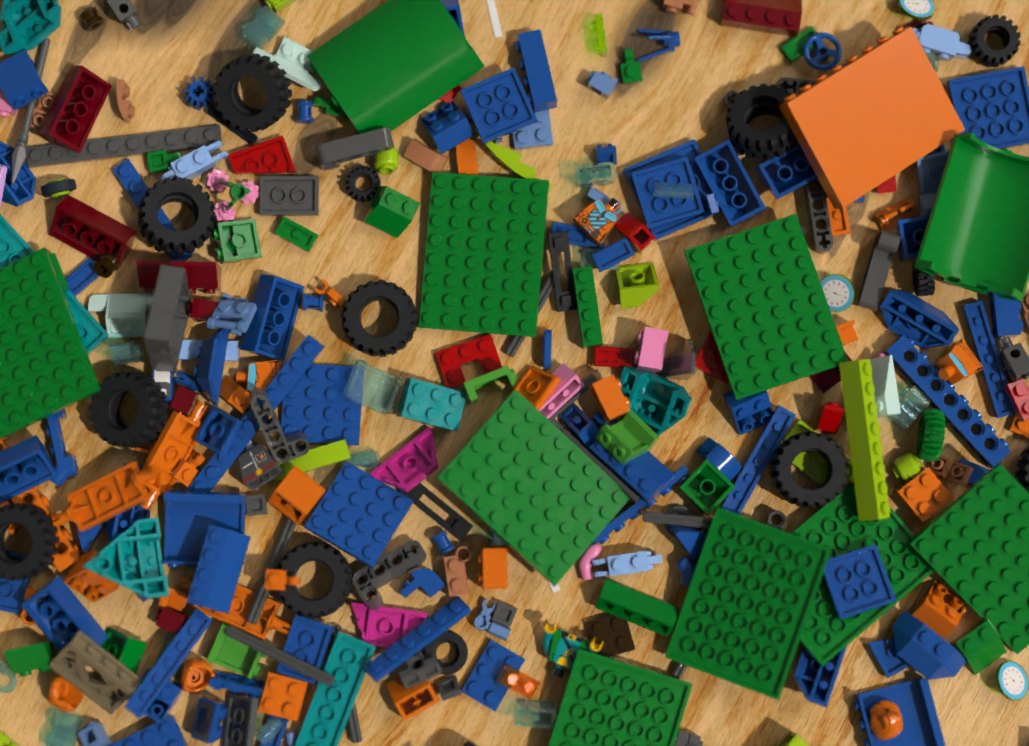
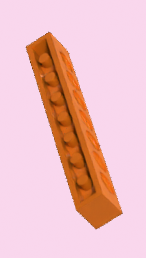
[0,437,83,573]

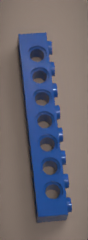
[883,335,1011,469]

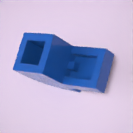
[696,437,743,481]
[400,569,446,598]

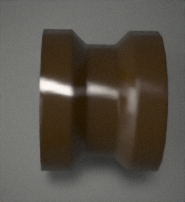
[79,7,104,31]
[94,253,119,278]

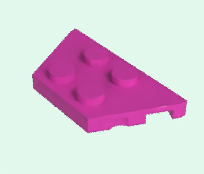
[370,427,439,492]
[351,602,428,648]

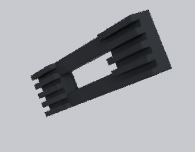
[547,232,577,312]
[400,483,473,541]

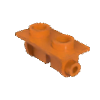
[874,196,918,231]

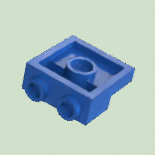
[194,406,243,457]

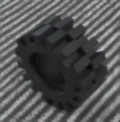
[345,165,381,202]
[912,261,935,297]

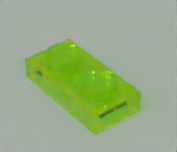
[591,14,607,57]

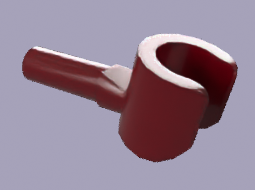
[905,16,934,28]

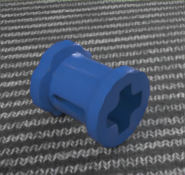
[296,101,314,124]
[302,293,324,312]
[431,530,455,556]

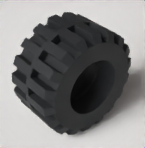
[967,15,1021,68]

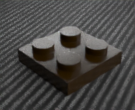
[586,614,635,657]

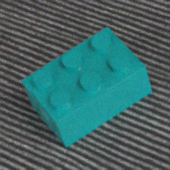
[396,378,467,431]

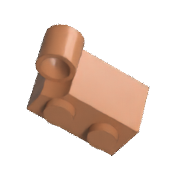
[444,546,471,597]

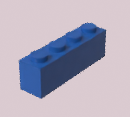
[515,29,557,112]
[988,292,1023,338]

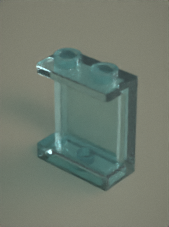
[342,359,404,415]

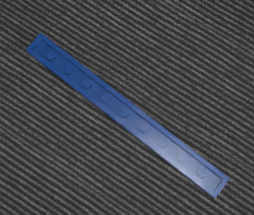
[188,334,325,491]

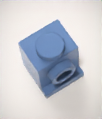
[587,71,618,100]
[78,721,113,746]

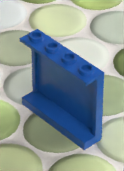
[162,490,246,568]
[853,677,945,746]

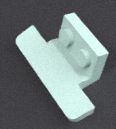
[252,37,324,91]
[88,293,154,338]

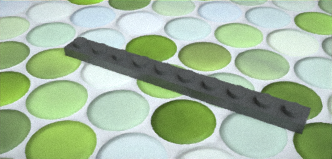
[26,125,223,168]

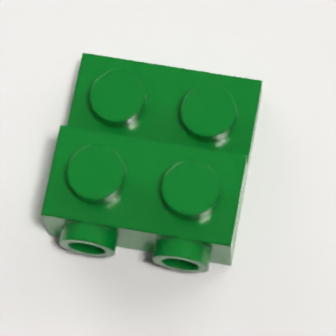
[211,219,262,264]

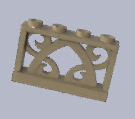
[49,630,143,715]

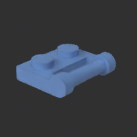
[207,299,257,333]

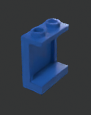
[0,49,49,110]

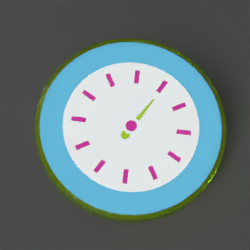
[898,0,935,20]
[820,274,856,312]
[996,661,1029,701]

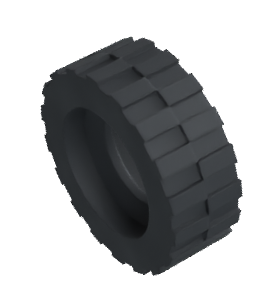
[424,631,468,675]

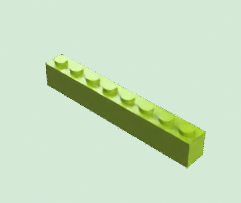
[839,359,890,521]

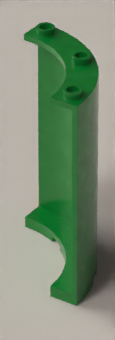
[307,0,485,135]
[914,132,1029,302]

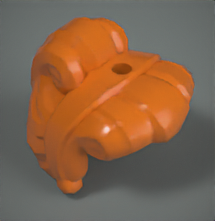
[180,658,215,693]
[47,675,84,712]
[869,700,903,740]

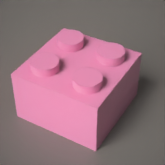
[633,327,668,373]

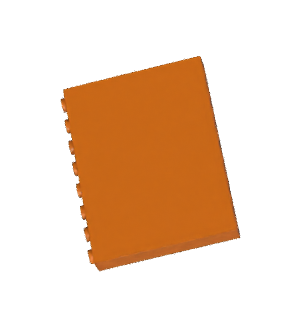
[779,26,965,209]

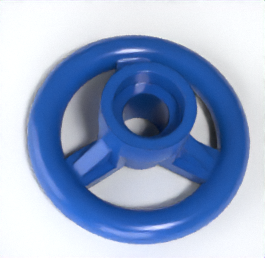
[803,32,842,70]

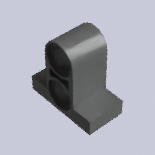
[399,650,443,690]

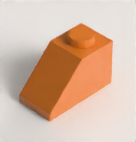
[220,376,257,415]

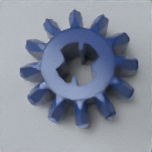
[183,76,216,110]

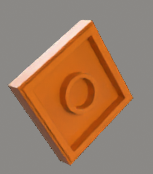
[509,366,561,410]

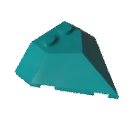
[0,0,61,55]
[620,366,692,436]
[83,517,169,599]

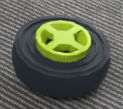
[41,178,77,198]

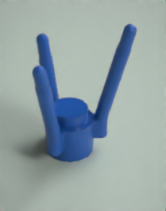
[636,29,680,62]

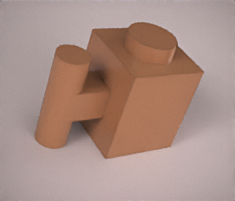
[662,0,699,16]

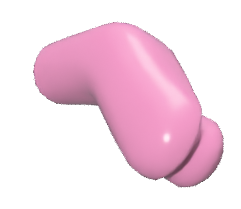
[579,544,602,580]

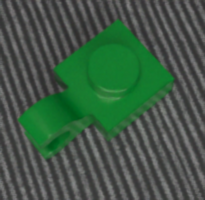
[620,48,643,85]
[313,95,346,119]
[147,149,183,173]

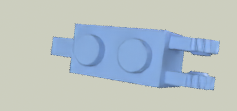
[907,24,972,61]
[161,141,228,182]
[591,551,663,577]

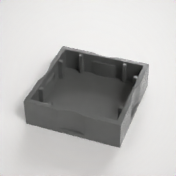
[144,265,192,373]

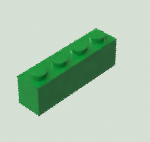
[572,266,603,349]
[594,579,680,637]

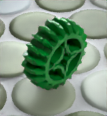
[916,408,946,462]

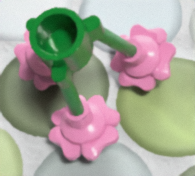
[206,169,260,222]

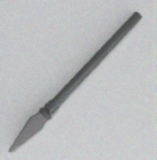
[11,38,51,184]

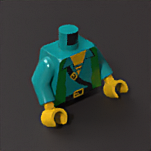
[542,619,604,678]

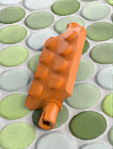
[140,400,208,511]
[51,462,159,532]
[179,576,292,640]

